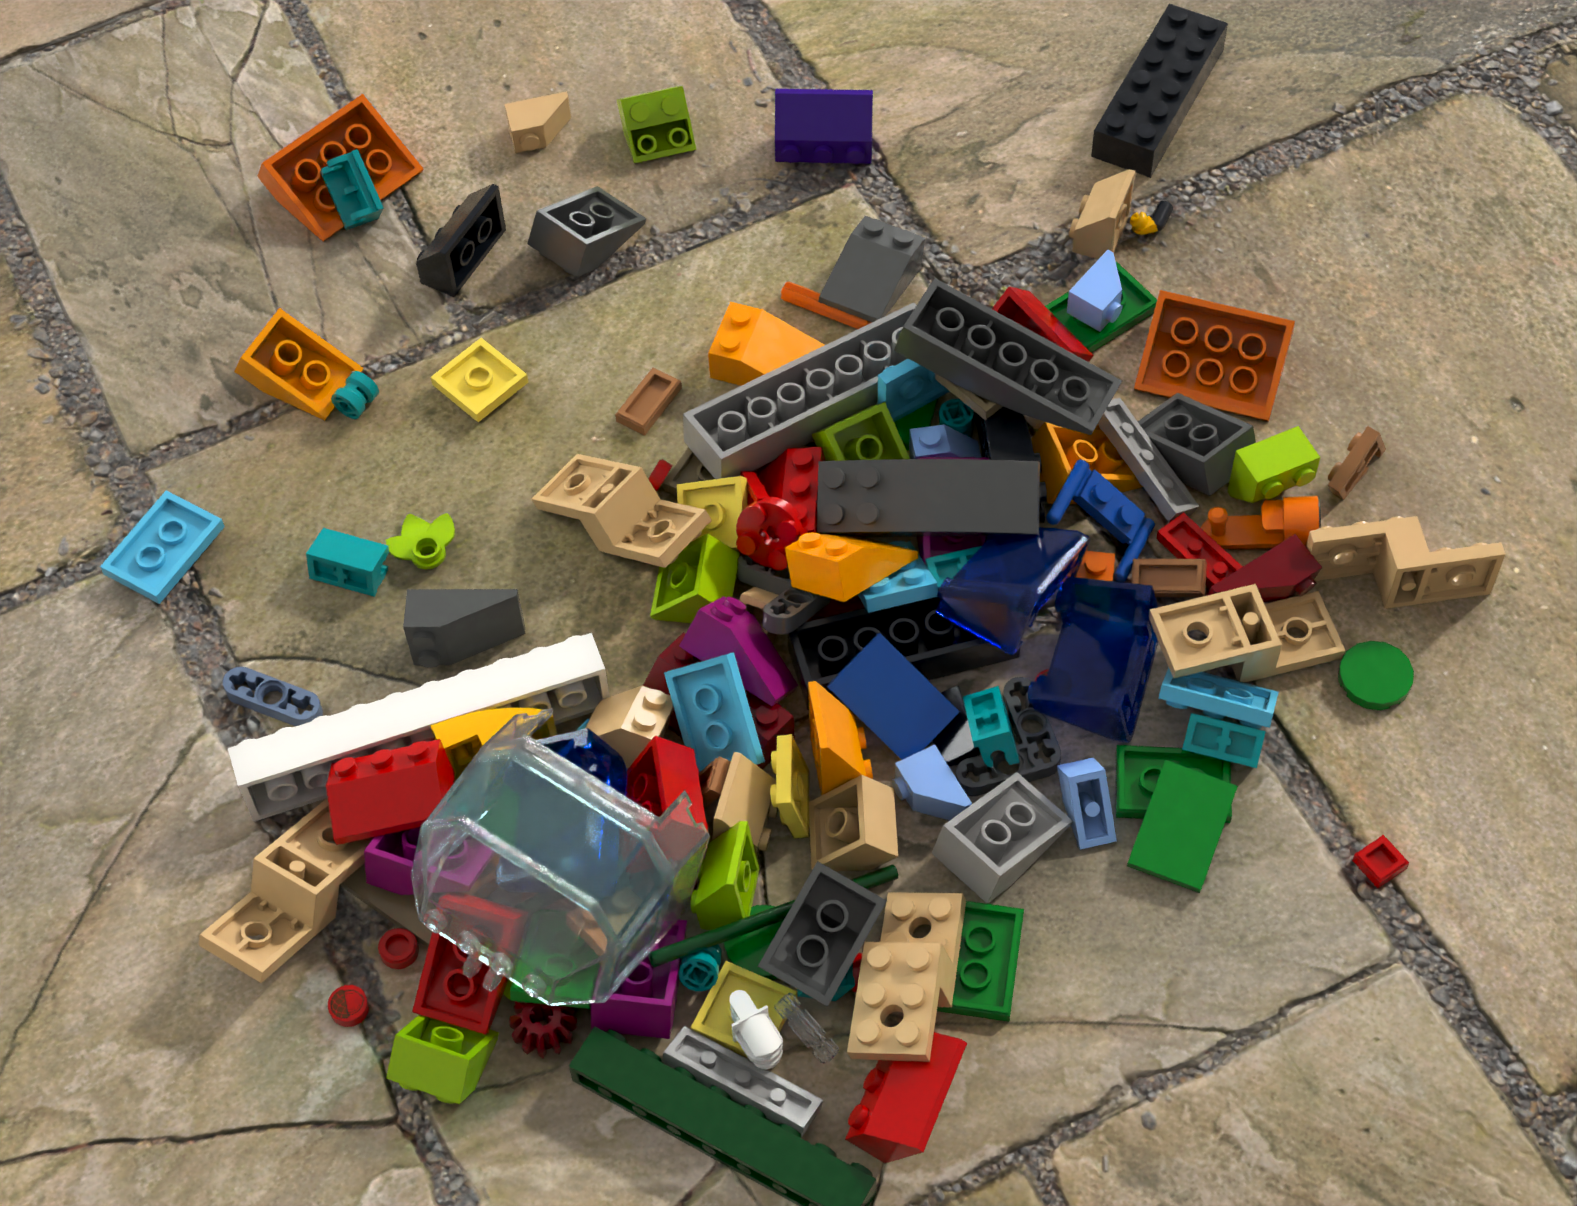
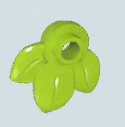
[385,513,455,569]

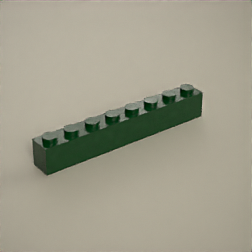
[569,1026,876,1206]

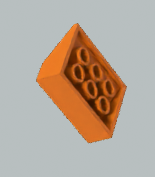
[257,94,424,242]
[1134,290,1295,422]

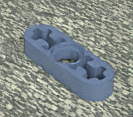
[223,667,323,726]

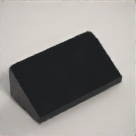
[932,686,977,766]

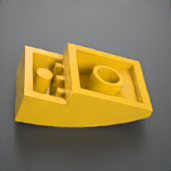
[431,708,560,783]

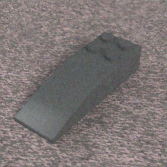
[894,278,1122,435]
[817,459,1040,537]

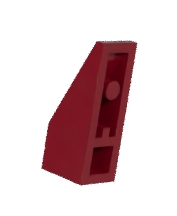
[1206,534,1322,602]

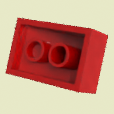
[412,893,528,1035]

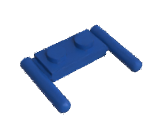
[1046,460,1155,583]

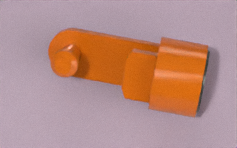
[1201,496,1321,549]

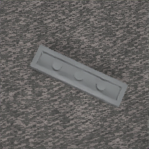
[1098,398,1199,522]
[662,1026,823,1137]

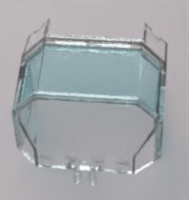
[411,708,710,1006]

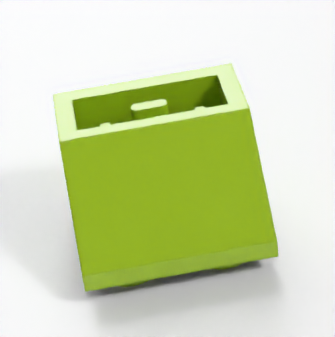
[616,86,697,163]

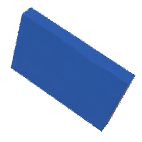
[827,633,960,760]

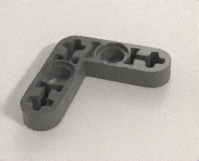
[736,555,831,634]
[956,677,1061,796]

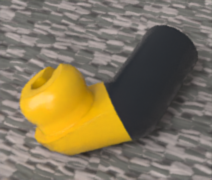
[1130,201,1173,235]

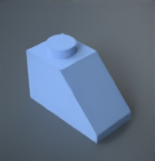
[1067,250,1123,332]
[909,424,981,459]
[892,744,972,821]
[1057,758,1117,850]

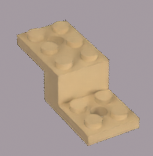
[531,454,712,568]
[1306,516,1506,609]
[1149,584,1346,683]
[199,798,374,983]
[847,892,966,1062]

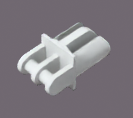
[729,990,783,1070]

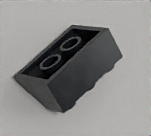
[416,184,506,297]

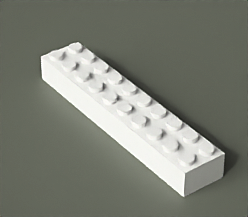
[228,633,610,822]

